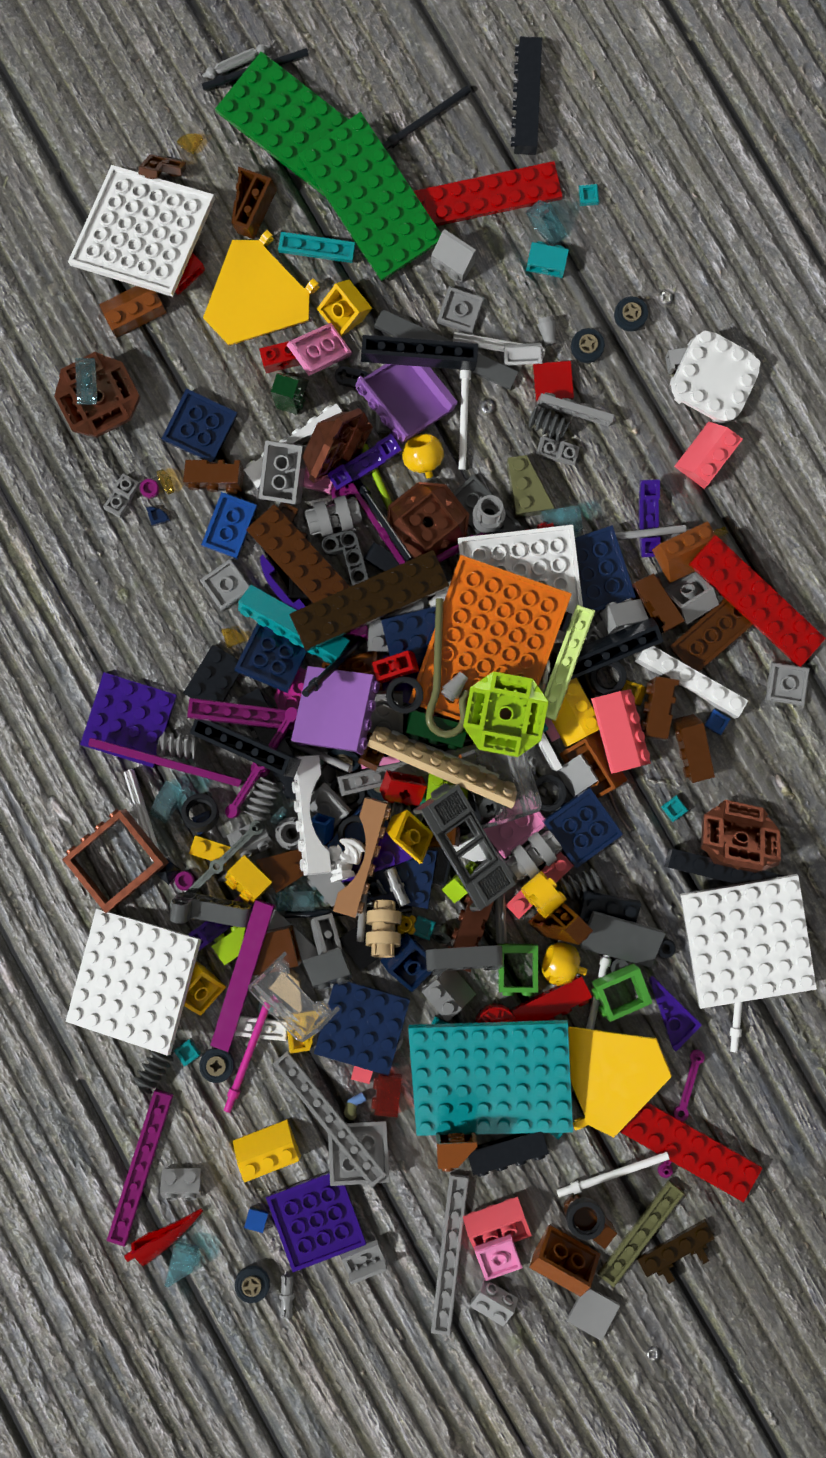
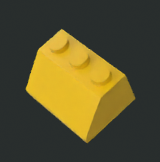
[552,678,599,748]
[233,1119,301,1183]

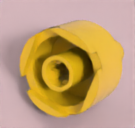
[521,871,567,918]

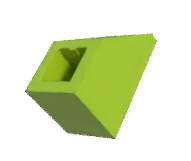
[441,861,478,904]
[211,926,247,966]

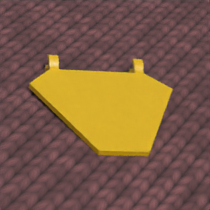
[203,230,320,346]
[568,1026,672,1138]

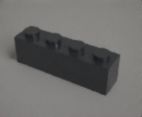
[468,1132,549,1177]

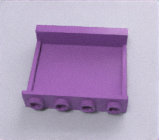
[355,364,458,444]
[291,666,380,755]

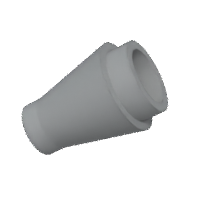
[537,316,556,346]
[441,672,468,702]

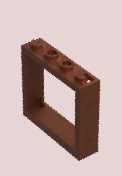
[62,809,169,913]

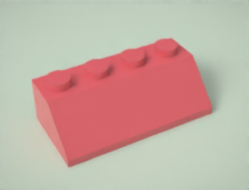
[591,689,651,774]

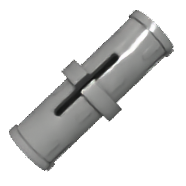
[384,867,411,908]
[279,1274,295,1318]

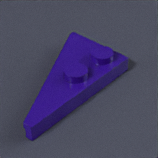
[342,832,413,883]
[649,976,702,1051]

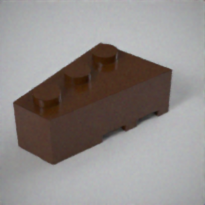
[232,166,277,239]
[632,573,685,635]
[641,676,680,740]
[255,849,304,893]
[528,903,593,945]

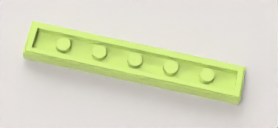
[544,605,595,721]

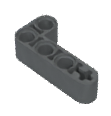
[322,531,368,586]
[170,892,252,927]
[425,945,504,972]

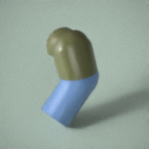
[344,1092,367,1120]

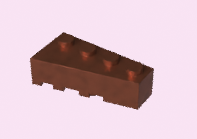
[448,893,494,972]

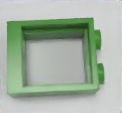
[498,944,538,996]
[591,963,652,1022]

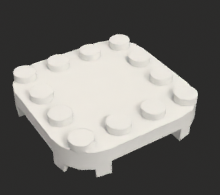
[669,330,760,424]

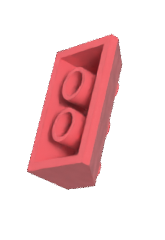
[674,422,743,489]
[463,1197,532,1248]

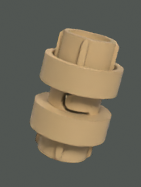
[366,900,402,958]

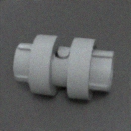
[305,495,362,537]
[505,830,563,881]

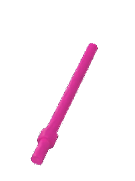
[224,1001,271,1113]

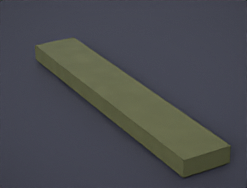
[597,1179,685,1288]

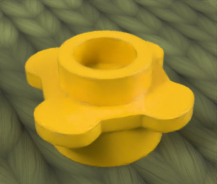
[397,915,416,935]

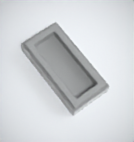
[504,343,543,365]

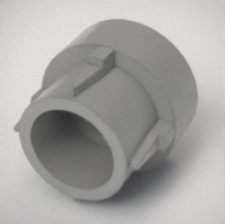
[472,495,505,534]
[275,817,300,850]

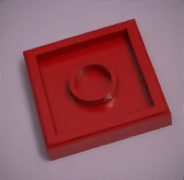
[533,361,574,402]

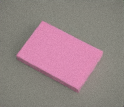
[287,323,352,376]
[482,793,546,859]

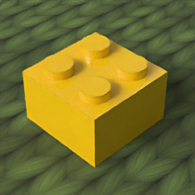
[225,855,272,904]

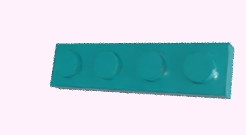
[278,232,355,263]

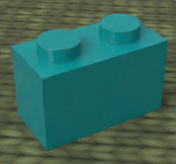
[526,241,569,278]

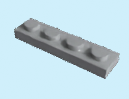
[537,393,614,426]

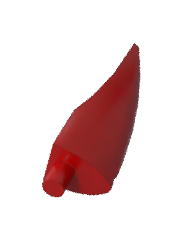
[124,1208,203,1266]

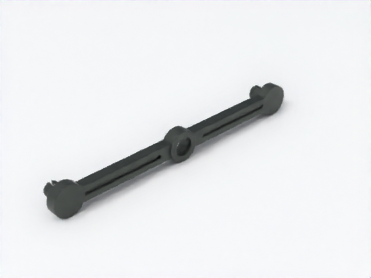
[170,820,265,907]

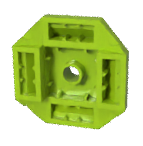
[463,671,548,757]

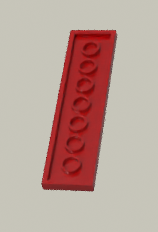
[413,161,563,226]
[688,535,826,667]
[620,1102,762,1203]

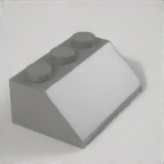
[258,440,307,504]

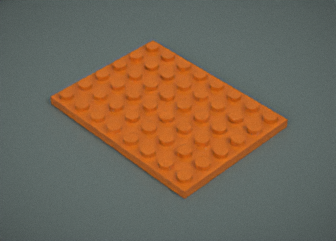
[408,555,572,721]

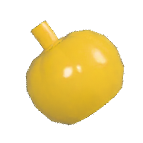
[402,434,444,478]
[541,942,587,986]

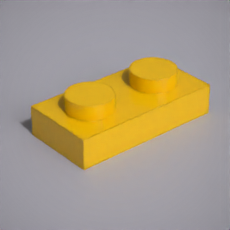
[189,835,231,866]

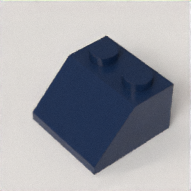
[380,933,433,992]

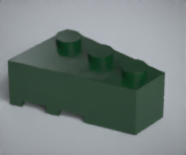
[271,373,309,415]
[403,711,467,751]

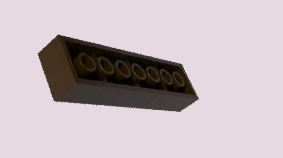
[289,550,449,652]

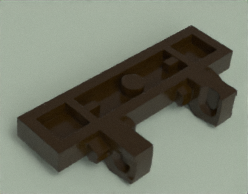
[636,1219,715,1284]

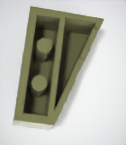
[506,455,554,519]

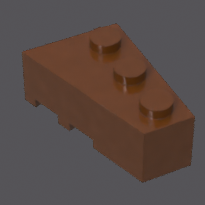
[183,460,244,494]
[672,714,715,783]

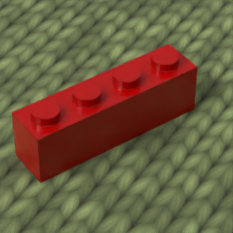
[511,974,592,1021]

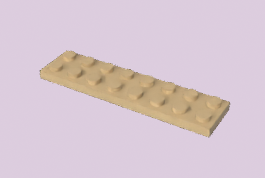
[367,726,519,809]

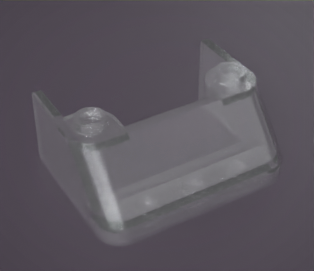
[458,748,542,829]
[248,952,340,1042]

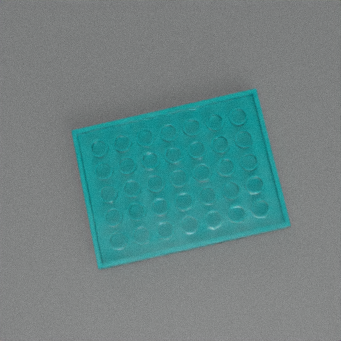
[408,1020,573,1136]

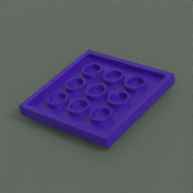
[80,672,177,768]
[266,1172,367,1272]

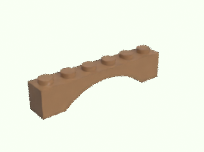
[333,797,391,918]

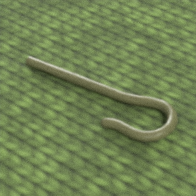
[425,598,469,738]

